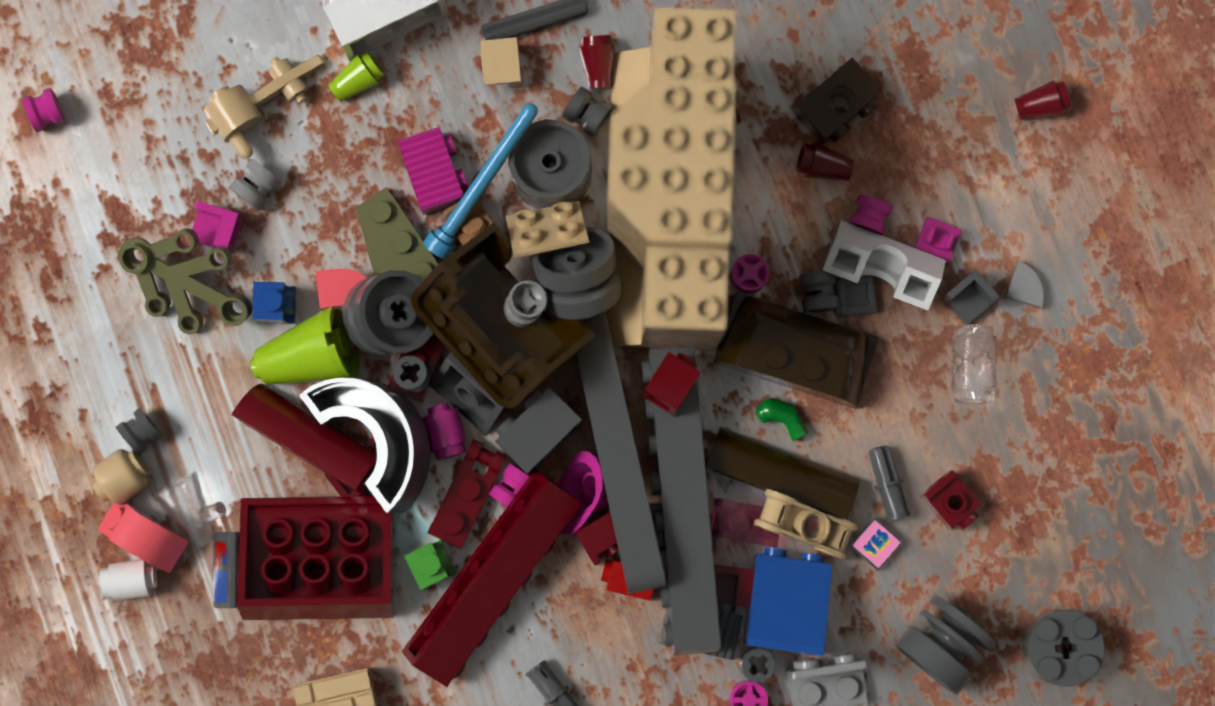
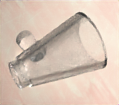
[151,471,226,549]

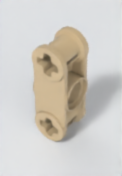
[753,489,859,561]

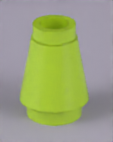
[328,51,385,102]

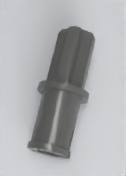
[868,445,910,522]
[525,660,578,706]

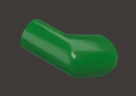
[756,398,809,442]

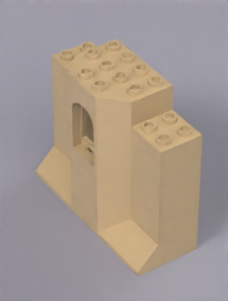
[605,8,735,351]

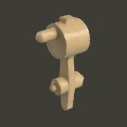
[203,54,325,159]

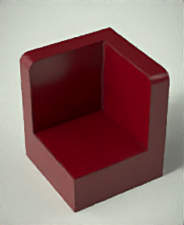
[714,564,755,607]

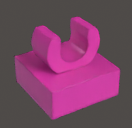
[914,216,962,266]

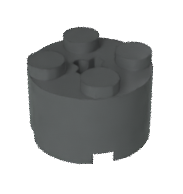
[1021,609,1104,687]

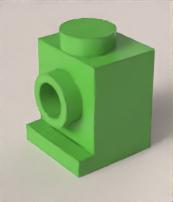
[404,540,457,590]

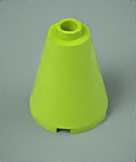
[250,306,360,384]

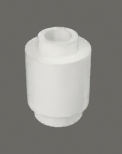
[99,559,157,601]

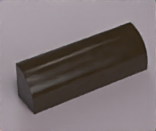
[705,426,860,520]

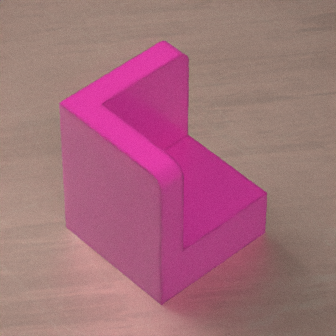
[192,201,243,253]

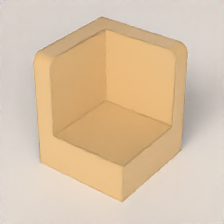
[480,37,522,88]

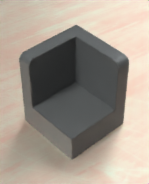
[942,269,1000,326]

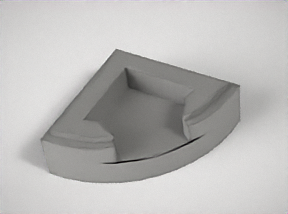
[1005,260,1044,309]

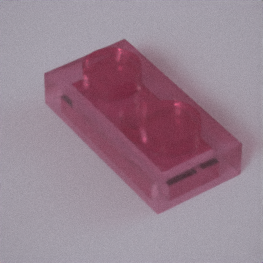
[710,498,779,548]

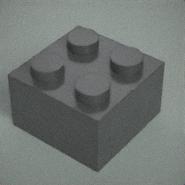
[495,387,582,476]

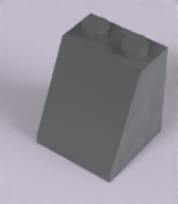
[430,353,510,435]

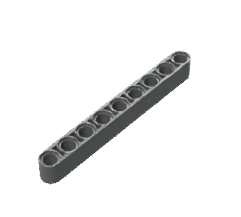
[576,312,666,594]

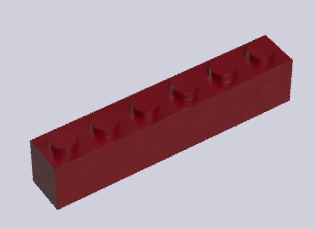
[401,468,582,687]

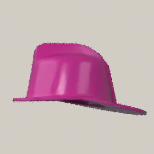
[557,451,609,535]

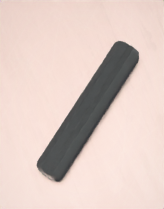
[481,0,588,40]

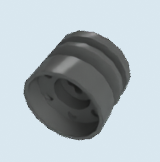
[894,595,998,695]

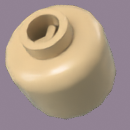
[92,449,151,505]

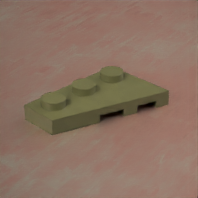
[356,187,439,280]

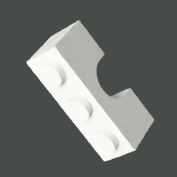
[823,220,946,310]

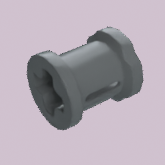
[393,356,431,393]
[740,648,776,683]

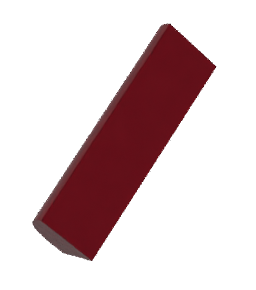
[231,383,378,496]

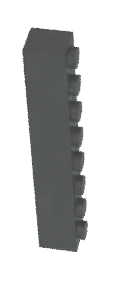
[641,346,721,656]

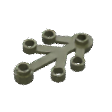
[119,228,252,334]

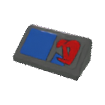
[213,532,240,608]

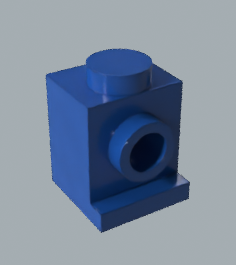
[252,282,296,324]

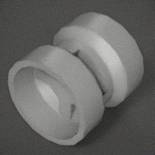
[229,159,281,211]
[503,280,547,327]

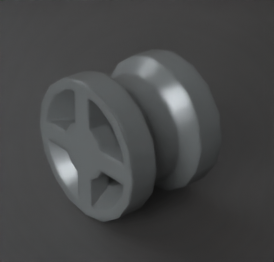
[116,408,163,455]

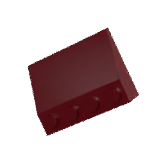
[237,496,394,620]

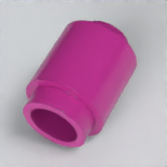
[422,403,468,460]

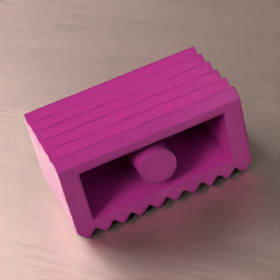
[397,127,468,215]

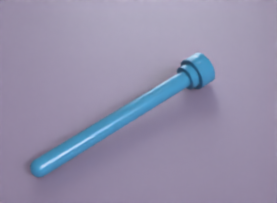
[423,103,538,259]

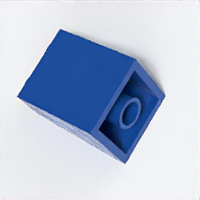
[743,547,832,656]

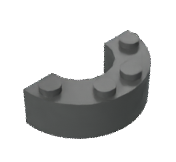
[299,378,431,513]

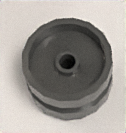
[508,119,592,209]
[532,227,622,320]
[342,270,433,357]

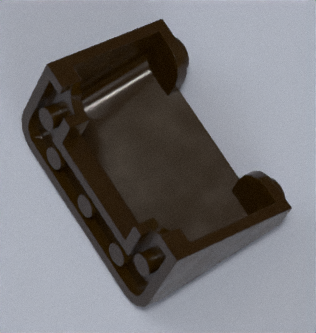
[411,223,596,408]

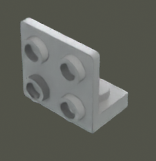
[785,652,868,706]

